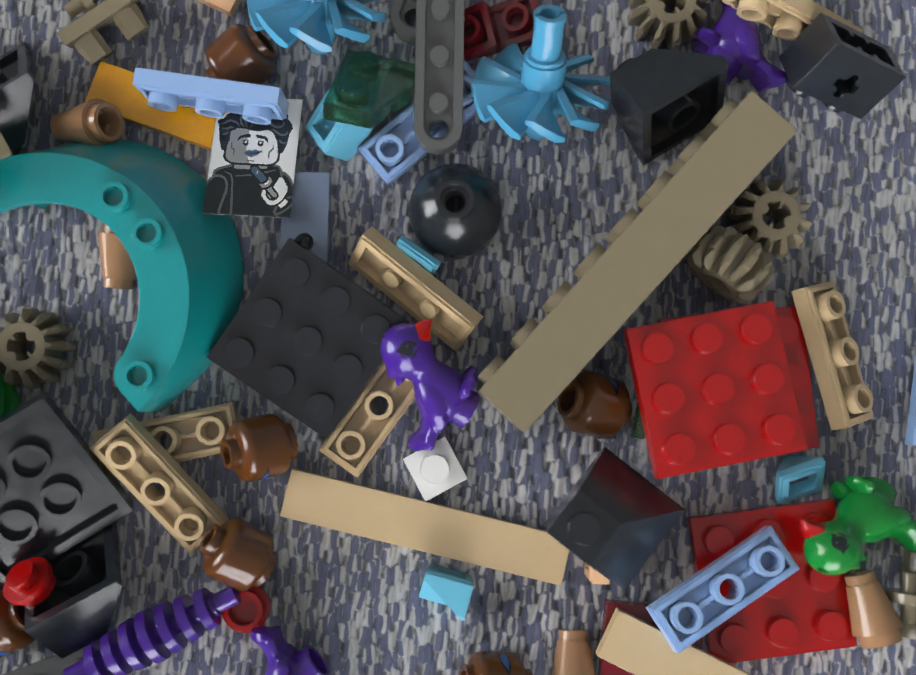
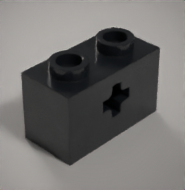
[779,12,906,119]

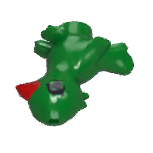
[799,475,916,576]

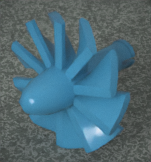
[247,0,387,55]
[471,5,611,143]

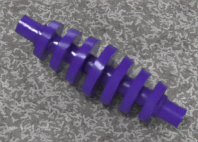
[63,587,241,675]

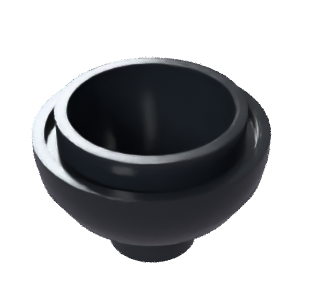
[408,163,502,258]

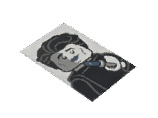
[203,99,303,218]

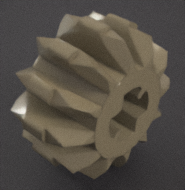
[627,0,708,51]
[726,179,813,259]
[687,225,775,304]
[0,307,78,389]

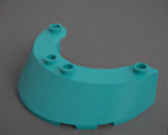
[0,139,244,412]

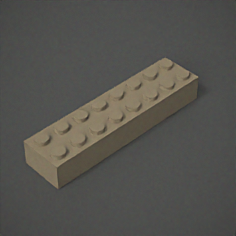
[477,91,798,433]

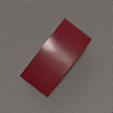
[464,0,541,61]

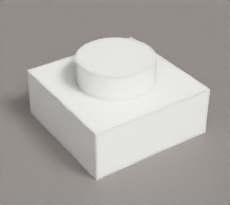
[403,436,468,502]

